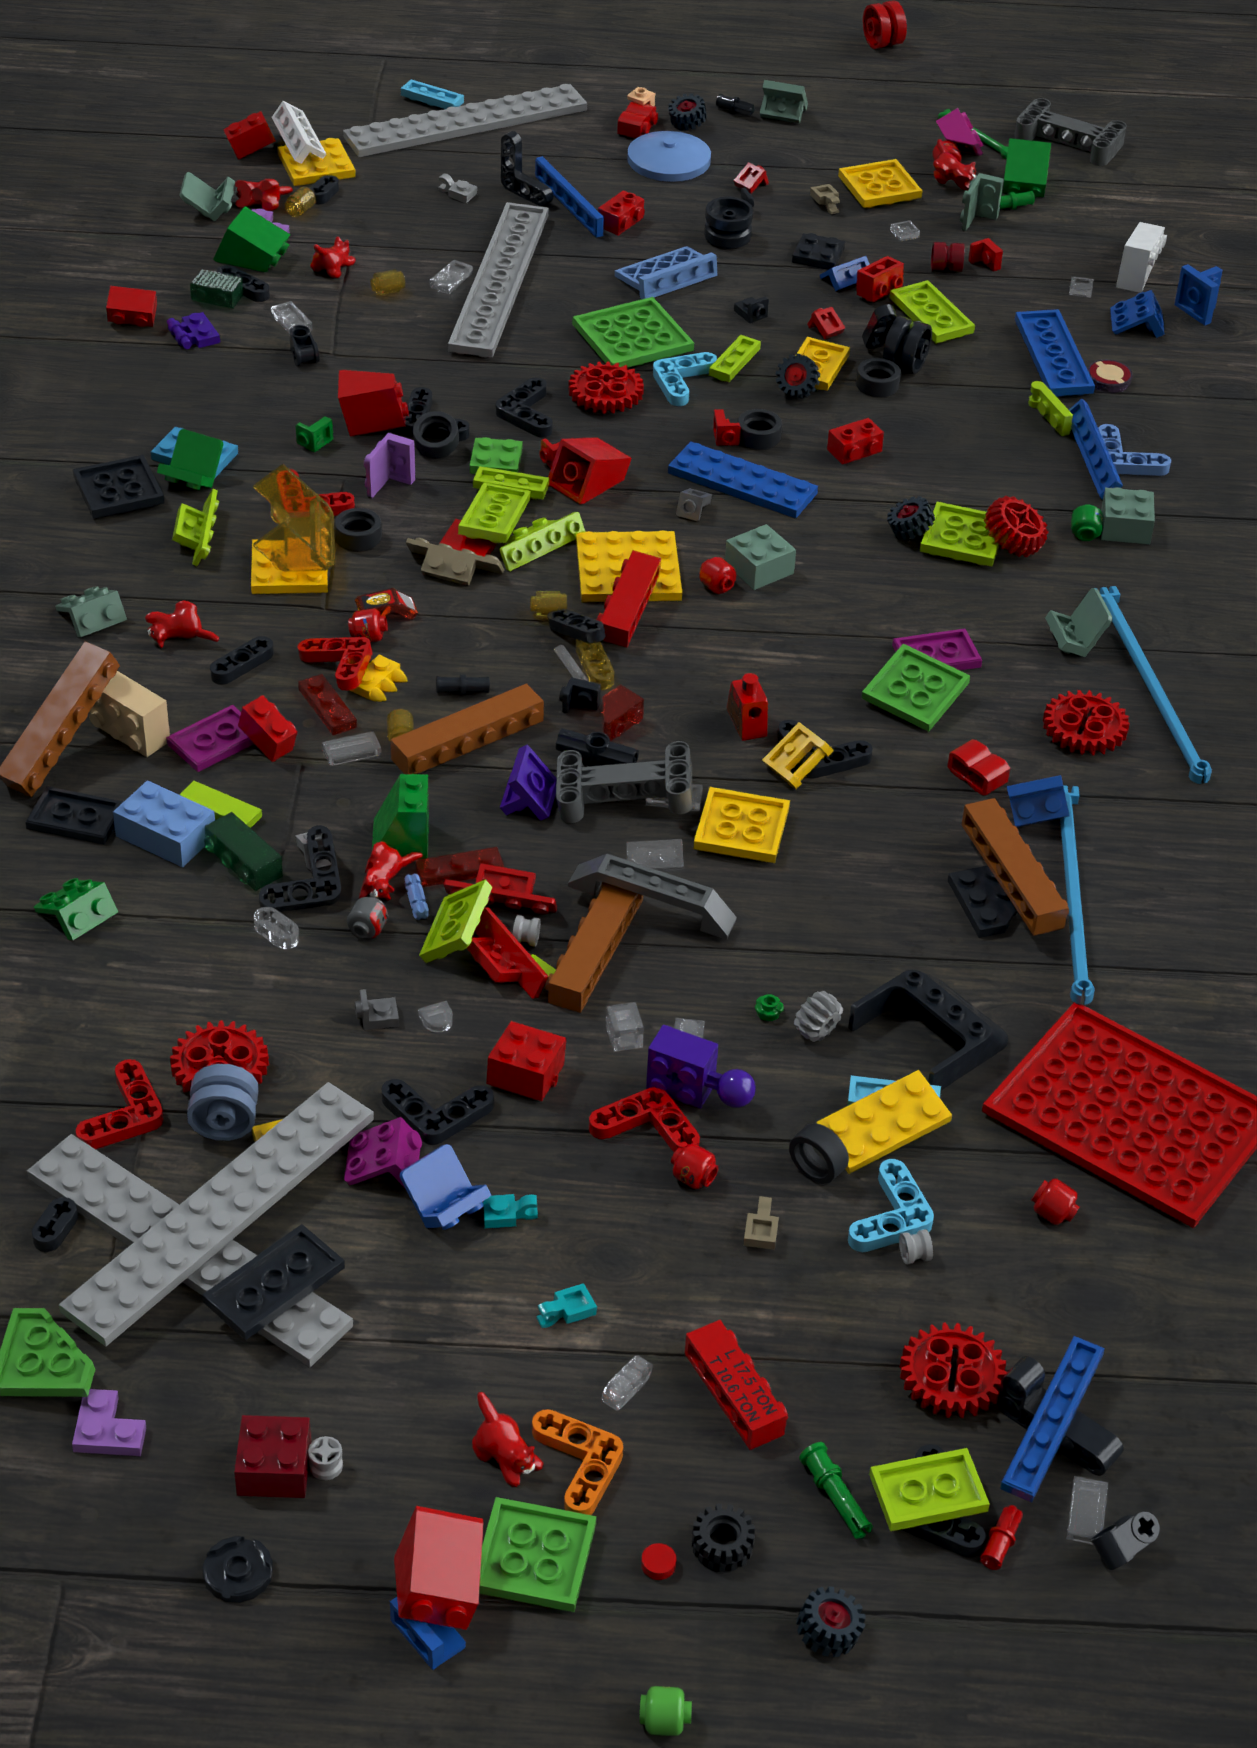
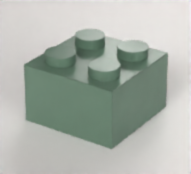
[1101,487,1155,544]
[725,524,796,590]

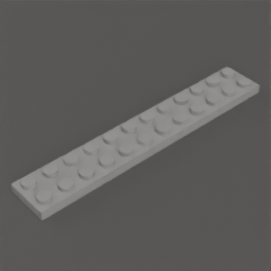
[343,84,587,157]
[448,202,549,357]
[59,1082,374,1346]
[27,1134,353,1367]

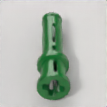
[799,1442,873,1539]

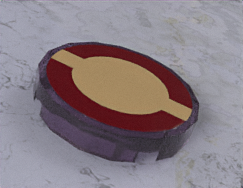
[1087,360,1133,393]

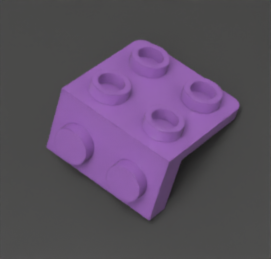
[364,433,415,498]

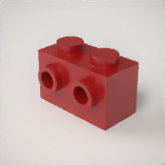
[223,111,276,160]
[598,190,645,236]
[856,256,904,302]
[106,286,157,327]
[827,418,884,465]
[238,695,298,762]

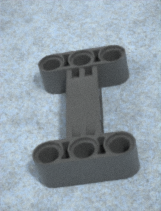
[1014,98,1127,166]
[556,741,693,823]

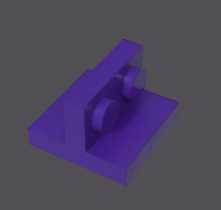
[500,744,557,821]

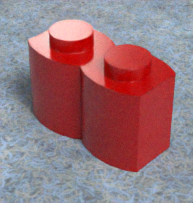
[617,101,658,138]
[947,739,1010,796]

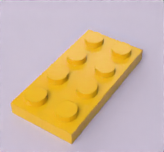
[817,1070,952,1174]

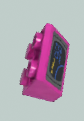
[936,108,983,156]

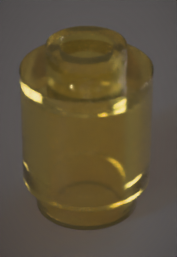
[285,187,316,216]
[370,270,405,295]
[530,591,567,617]
[387,709,414,742]

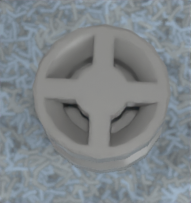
[513,915,541,947]
[899,1229,933,1264]
[308,1436,343,1480]

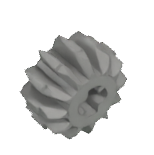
[794,991,843,1042]

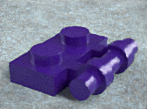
[167,312,220,349]

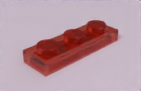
[298,674,357,735]
[416,847,504,887]

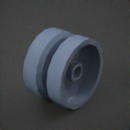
[187,1064,259,1141]

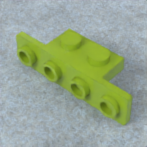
[172,489,219,566]
[500,512,585,571]

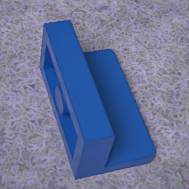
[820,256,870,291]
[390,1597,466,1670]

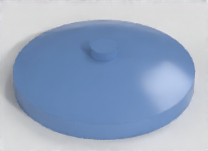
[628,131,711,182]

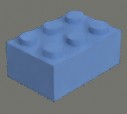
[113,780,216,867]

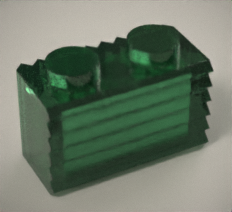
[190,269,243,309]

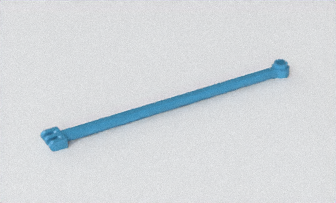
[1094,586,1212,784]
[1060,785,1095,1005]

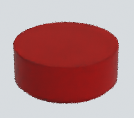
[641,1543,676,1580]

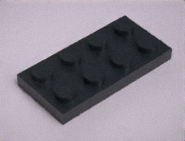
[202,1224,345,1341]

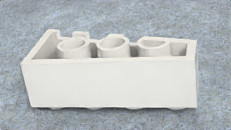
[1116,222,1167,293]

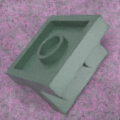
[760,80,808,123]

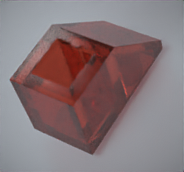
[602,684,644,741]

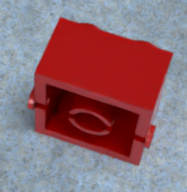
[486,1021,566,1101]

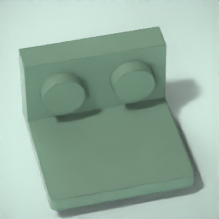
[960,173,1004,231]

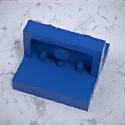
[1174,264,1223,326]
[1007,775,1070,827]

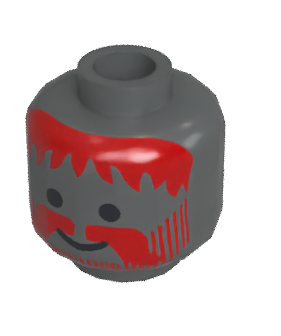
[346,897,389,939]

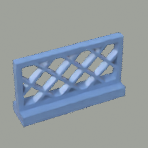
[615,246,718,299]

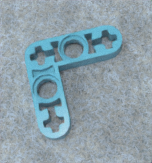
[653,352,717,406]
[848,1159,934,1252]

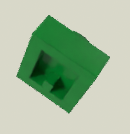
[295,416,333,452]

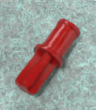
[980,1505,1023,1570]

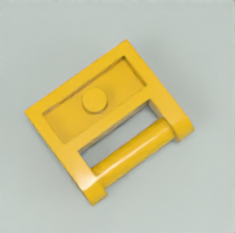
[762,722,833,789]

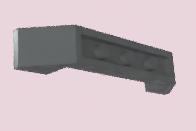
[568,854,737,940]

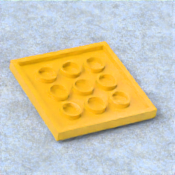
[576,530,682,602]

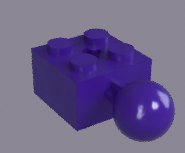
[646,1024,756,1109]

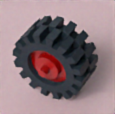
[775,354,820,398]

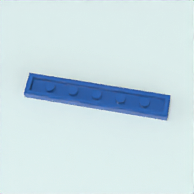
[535,156,604,238]
[1069,399,1123,499]
[1000,1336,1105,1503]

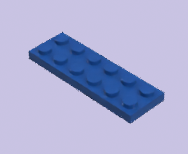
[1015,309,1095,397]
[668,442,818,518]

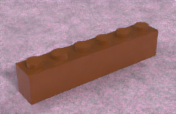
[0,641,120,797]
[391,683,544,774]
[961,798,1069,936]
[545,882,644,1013]

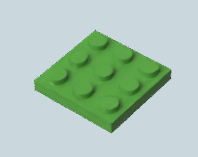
[862,644,970,731]
[479,1497,597,1612]

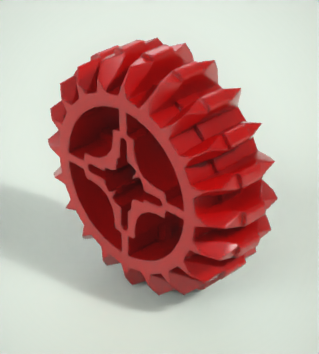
[984,495,1049,557]

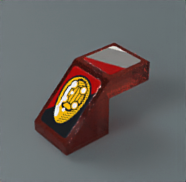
[355,588,418,620]

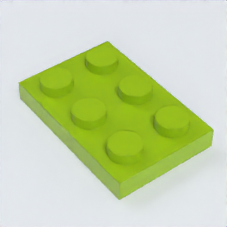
[419,879,492,963]
[869,1448,990,1531]

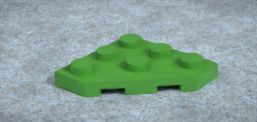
[0,1308,95,1397]

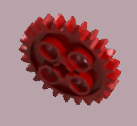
[568,361,644,414]
[1043,690,1130,755]
[170,1020,269,1093]
[899,1322,1007,1418]

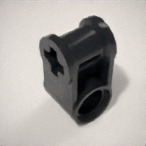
[289,325,320,366]
[1091,1511,1160,1570]

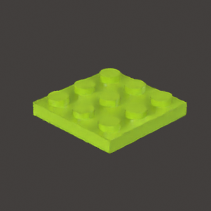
[920,502,1000,566]

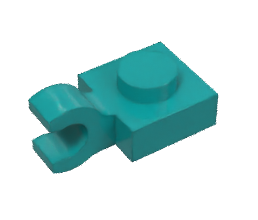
[483,1194,538,1229]
[537,1283,597,1328]

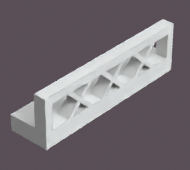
[272,101,326,164]

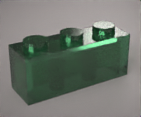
[204,812,283,891]

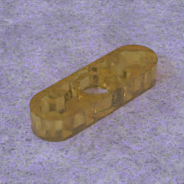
[576,639,614,690]

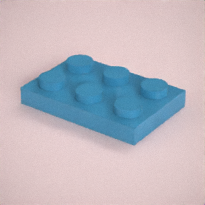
[151,427,238,479]

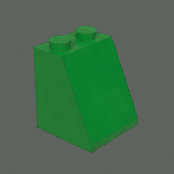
[1002,138,1051,197]
[213,206,291,272]
[372,774,429,861]

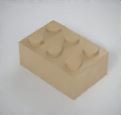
[89,671,170,757]

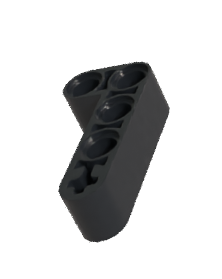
[997,1356,1124,1476]

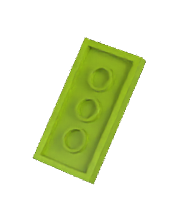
[890,280,975,343]
[458,482,531,543]

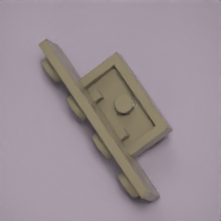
[406,538,504,586]

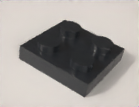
[792,233,845,270]

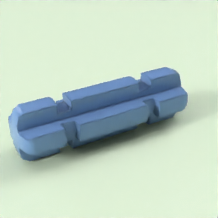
[404,873,429,920]

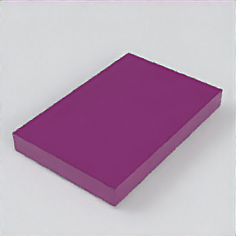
[892,629,982,670]
[166,705,254,772]

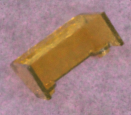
[253,464,335,572]

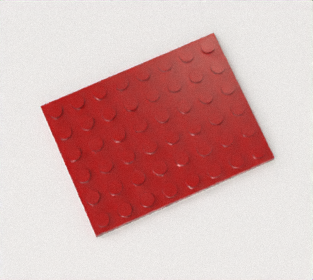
[982,1002,1257,1228]

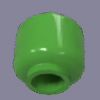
[640,1686,692,1736]

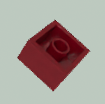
[234,1415,311,1498]

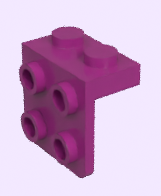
[344,1117,422,1189]

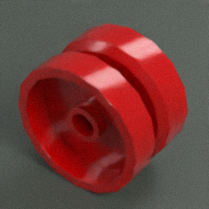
[863,0,907,49]

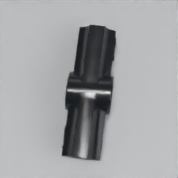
[556,728,639,766]

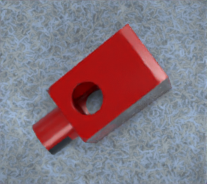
[727,673,768,741]

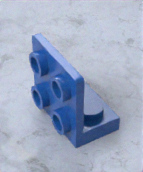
[1110,290,1165,338]

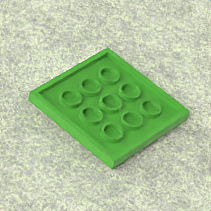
[572,297,694,368]

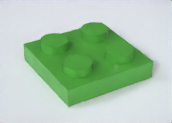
[470,437,523,474]

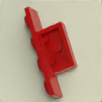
[444,863,557,914]
[467,907,548,998]

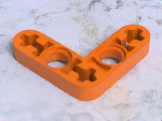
[532,1409,623,1515]

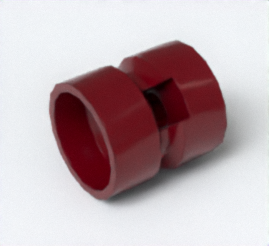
[931,242,965,272]

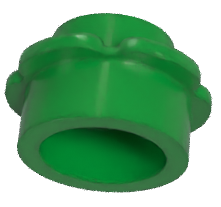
[755,994,784,1021]

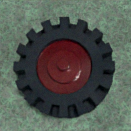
[668,93,707,130]
[887,496,935,540]
[796,1586,866,1657]

